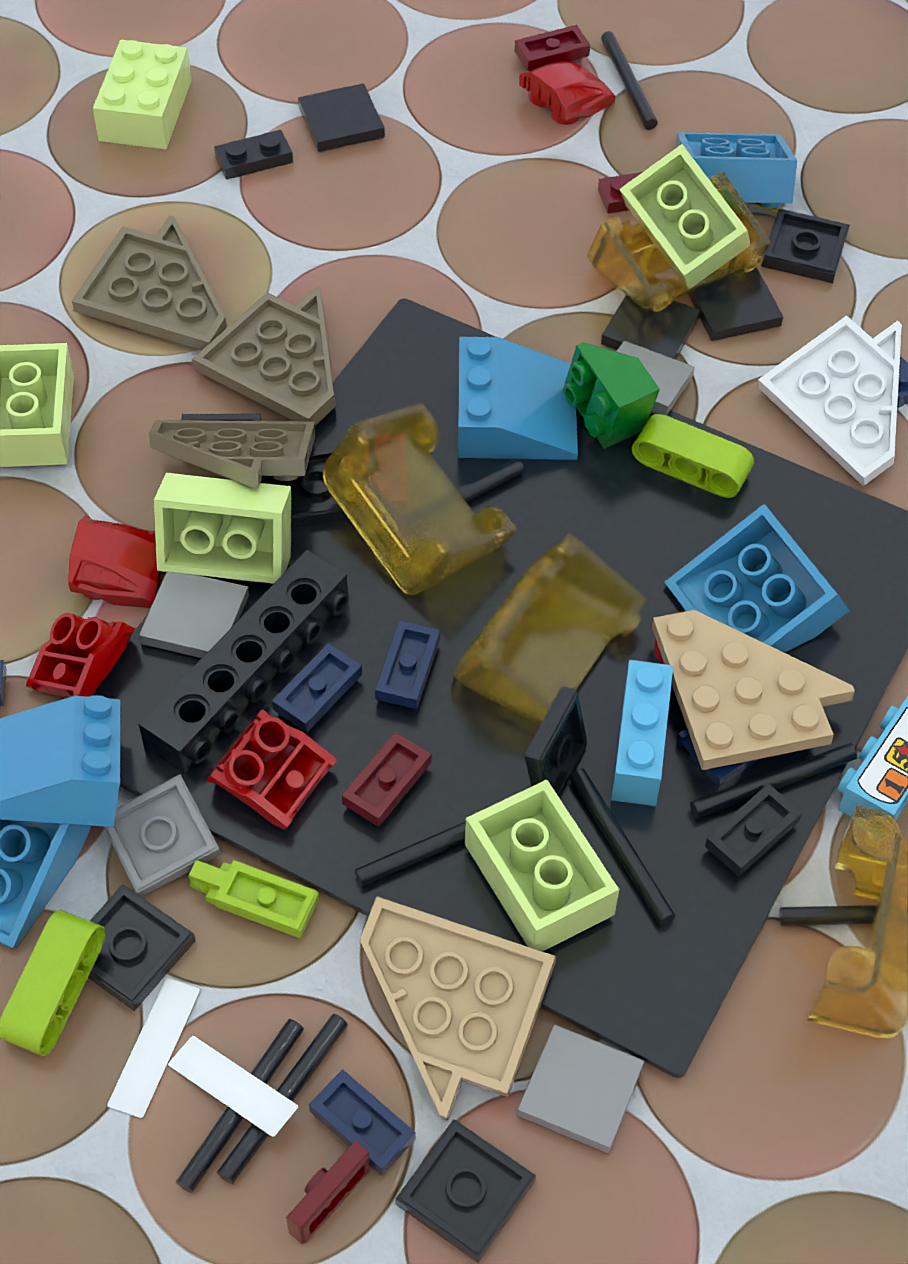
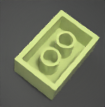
[93,40,192,150]
[620,144,751,290]
[0,343,74,467]
[154,473,291,584]
[465,780,619,951]

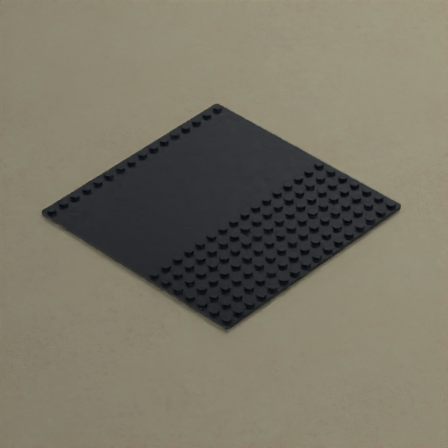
[91,299,908,1078]

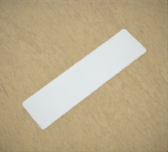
[107,978,200,1118]
[168,1036,298,1137]

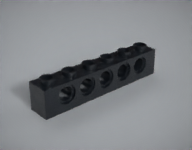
[138,550,349,774]

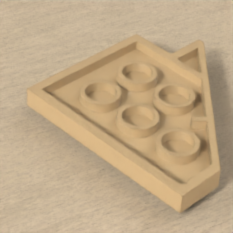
[652,610,855,770]
[360,897,556,1121]

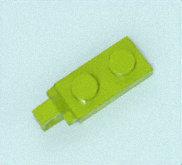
[188,860,319,939]

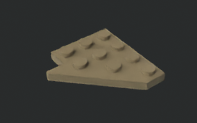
[72,216,227,350]
[192,287,336,425]
[149,420,315,488]

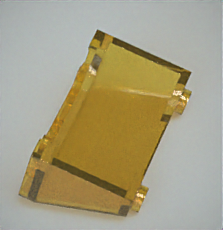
[587,172,771,312]
[323,403,518,595]
[451,533,647,725]
[807,806,908,1038]

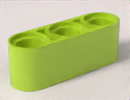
[632,414,755,498]
[0,909,105,1056]

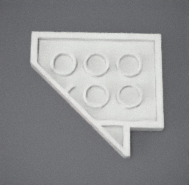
[758,315,902,486]

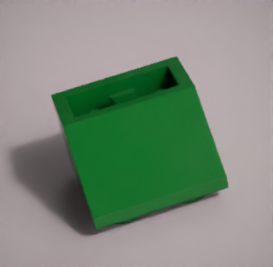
[563,342,660,449]

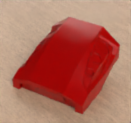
[519,60,615,125]
[68,515,161,608]
[25,613,135,698]
[206,709,337,830]

